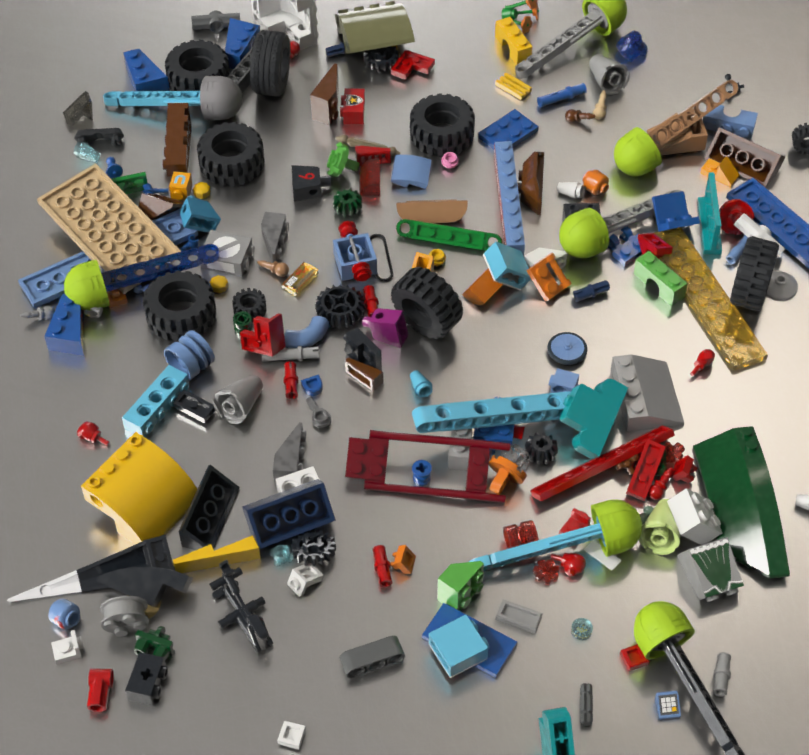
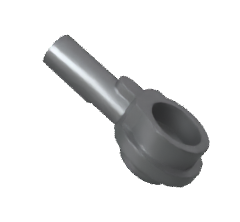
[306,397,332,428]

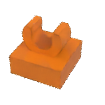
[106,284,127,308]
[390,545,416,574]

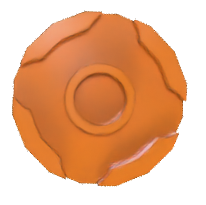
[489,455,527,495]

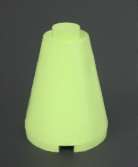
[639,499,680,555]

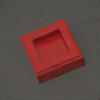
[620,644,649,671]

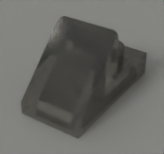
[63,91,93,126]

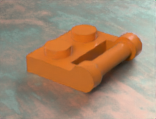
[526,252,572,301]

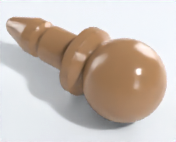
[257,260,289,277]

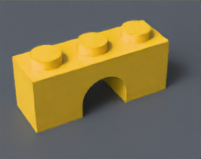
[495,17,533,66]

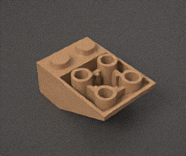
[647,112,708,155]

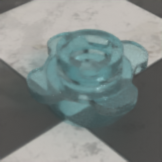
[270,545,293,566]

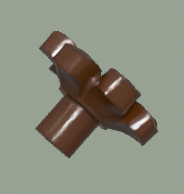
[616,454,639,475]

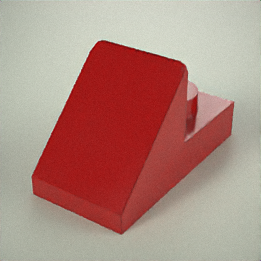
[638,233,673,259]

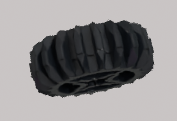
[315,283,365,329]

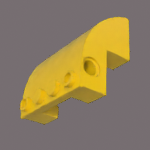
[81,432,198,544]

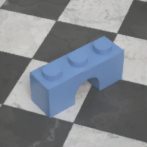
[703,105,758,139]

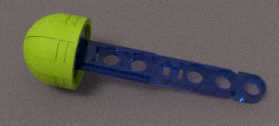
[64,244,219,311]

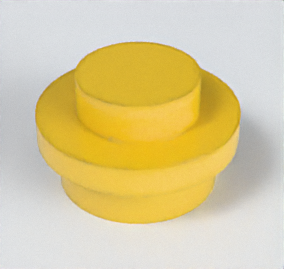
[429,249,446,266]

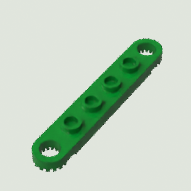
[396,219,503,251]

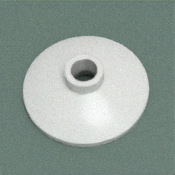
[766,271,798,300]

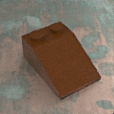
[310,63,339,126]

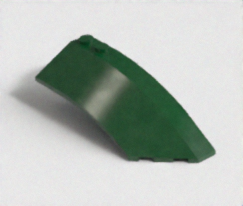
[693,426,790,578]

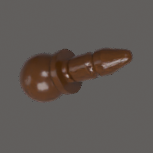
[565,109,596,122]

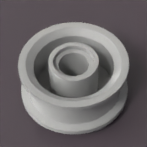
[100,596,149,637]

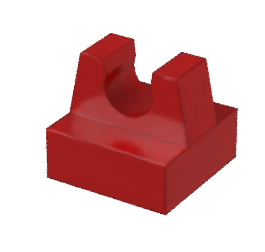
[671,455,697,483]

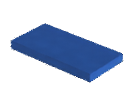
[422,603,517,678]

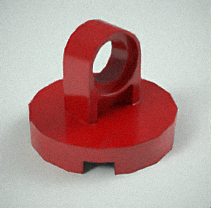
[719,199,754,235]

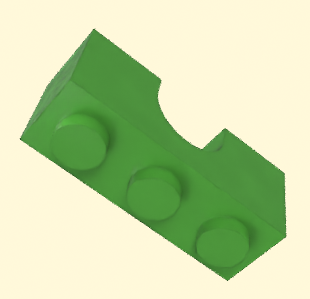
[633,251,688,306]

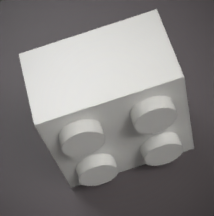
[667,488,722,545]

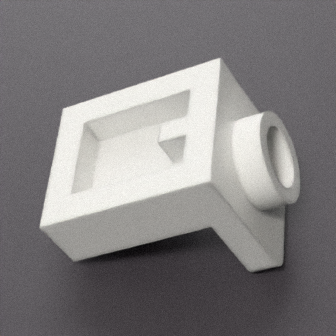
[287,563,324,597]
[51,630,84,664]

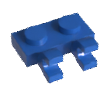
[608,226,642,266]

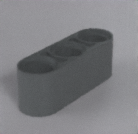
[339,636,405,678]

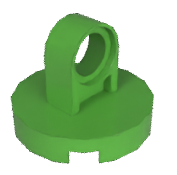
[327,142,360,177]

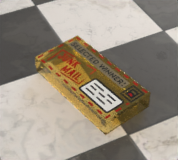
[282,262,319,296]

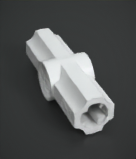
[734,213,785,259]

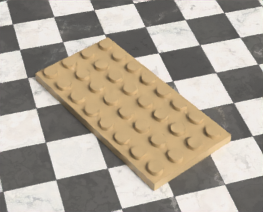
[37,163,183,294]

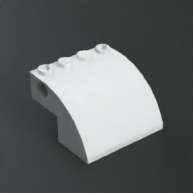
[251,0,319,50]

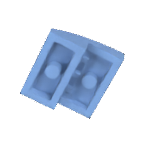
[391,155,432,189]

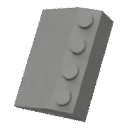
[611,354,684,432]

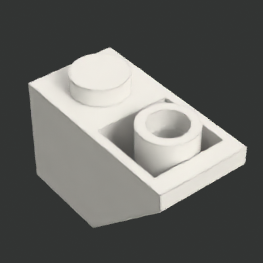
[524,248,567,273]

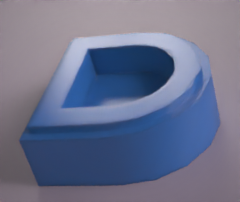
[301,375,323,396]

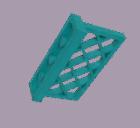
[697,172,722,255]

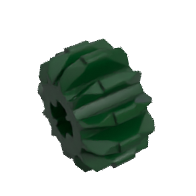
[333,188,362,218]

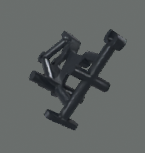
[209,559,273,653]

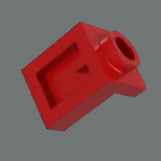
[559,508,591,534]

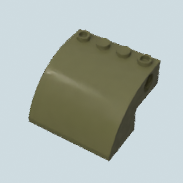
[335,1,415,53]

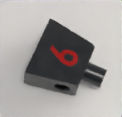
[291,165,331,202]

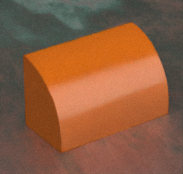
[462,268,503,305]

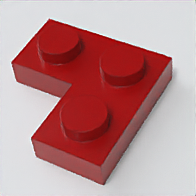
[391,49,435,80]

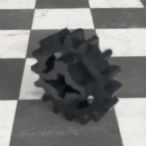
[364,46,399,72]
[291,529,336,567]

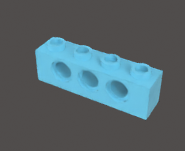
[122,365,189,437]

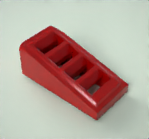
[355,146,391,166]

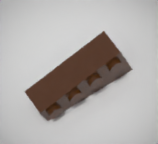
[163,103,192,177]

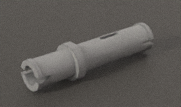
[262,346,320,362]

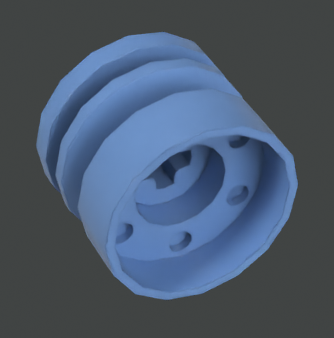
[164,330,215,381]

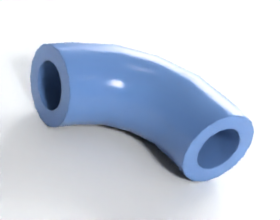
[284,316,329,349]

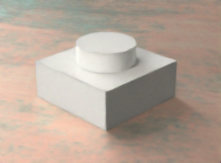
[277,721,306,749]

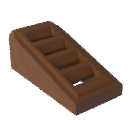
[345,358,383,391]

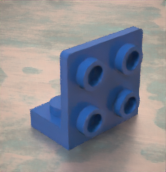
[652,191,700,232]

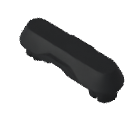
[74,128,124,148]

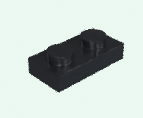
[172,389,216,423]

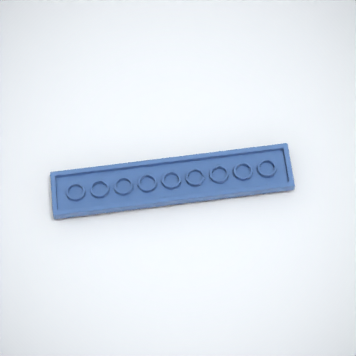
[18,209,198,308]

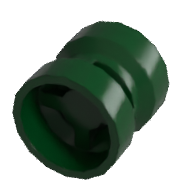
[233,311,253,337]

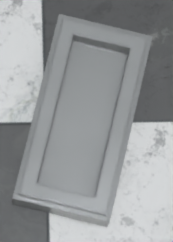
[495,599,543,634]

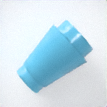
[410,370,432,398]

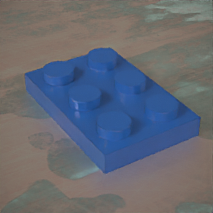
[478,109,539,150]

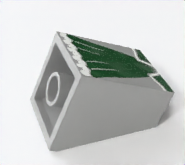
[677,538,744,602]

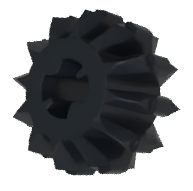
[524,432,558,466]

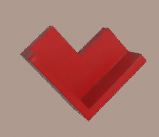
[240,313,286,357]

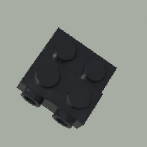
[343,327,382,371]

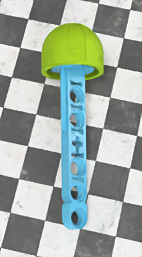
[469,499,642,571]

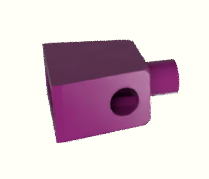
[362,308,408,348]

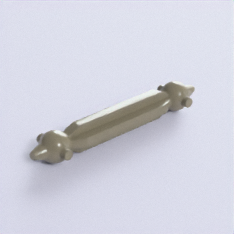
[335,135,401,157]

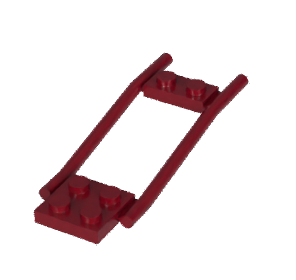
[345,430,510,503]

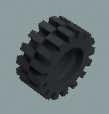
[792,123,809,154]
[232,288,267,323]

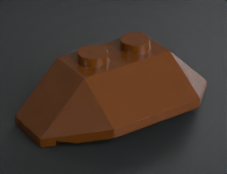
[518,152,545,215]

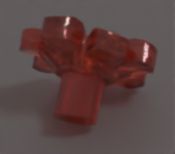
[664,442,685,463]
[533,559,560,584]

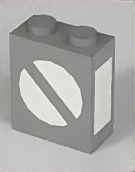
[199,230,255,276]

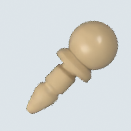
[592,90,607,120]

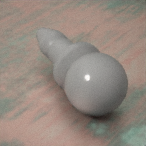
[20,306,55,320]

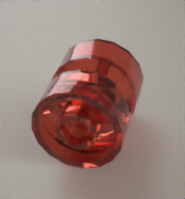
[503,520,539,549]

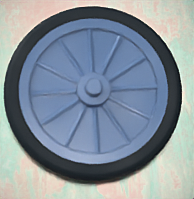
[547,332,587,365]

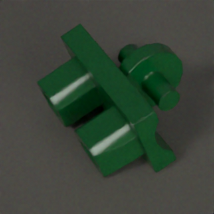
[134,626,175,660]

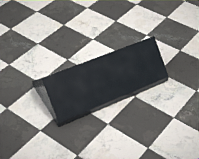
[178,465,240,550]

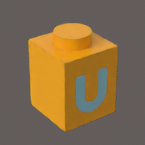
[169,172,193,200]

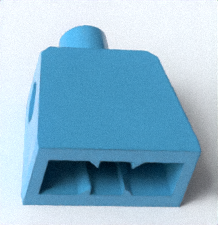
[180,195,221,232]

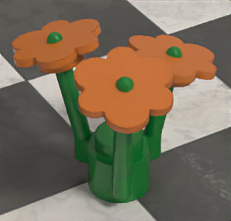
[501,0,539,34]

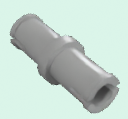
[713,652,731,697]

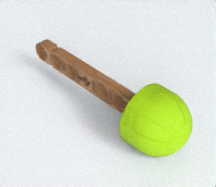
[614,80,738,176]

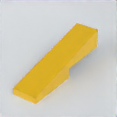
[172,535,260,573]

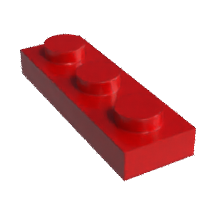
[625,439,666,501]

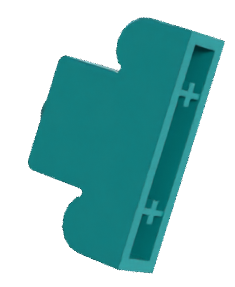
[560,379,629,459]
[539,707,575,755]

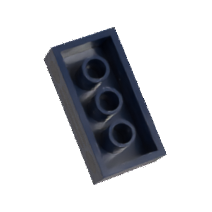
[242,479,336,549]

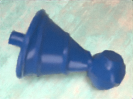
[106,157,123,178]

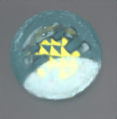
[571,618,593,640]

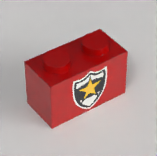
[340,88,365,124]

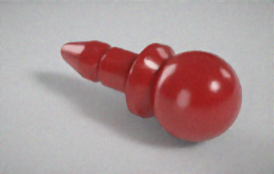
[648,467,673,500]

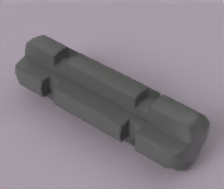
[580,683,593,726]

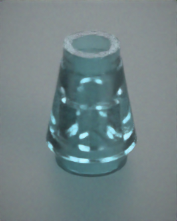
[73,142,101,163]

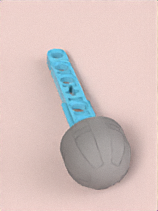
[103,76,242,120]

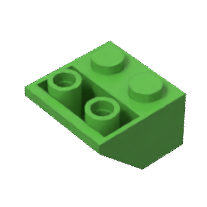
[437,561,484,611]

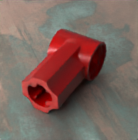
[87,668,114,713]

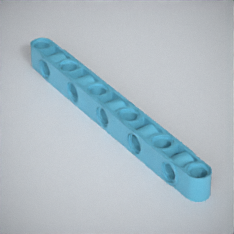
[412,391,571,433]

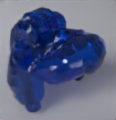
[616,30,648,62]

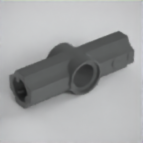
[191,10,240,32]

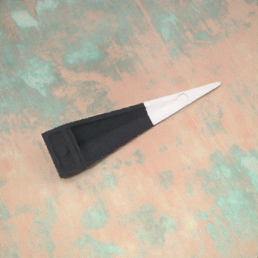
[7,535,175,602]

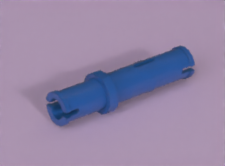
[537,83,587,108]

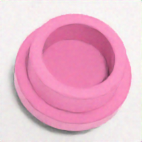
[441,152,459,168]

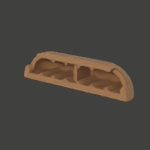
[396,199,468,223]

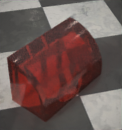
[359,159,380,196]

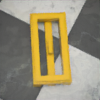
[495,73,532,100]

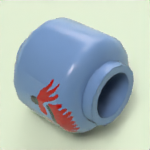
[48,598,80,630]

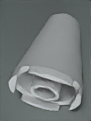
[589,54,630,95]
[213,375,263,424]

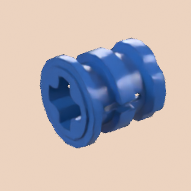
[412,460,432,486]

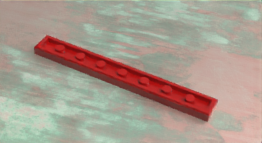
[530,425,675,501]

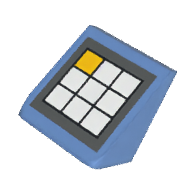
[655,691,681,720]

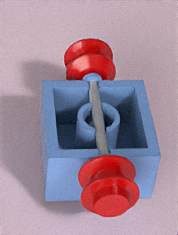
[333,221,377,281]

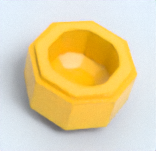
[193,182,211,199]
[210,275,228,293]

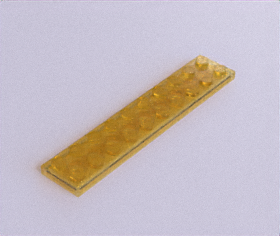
[654,228,768,371]

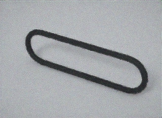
[370,234,393,281]

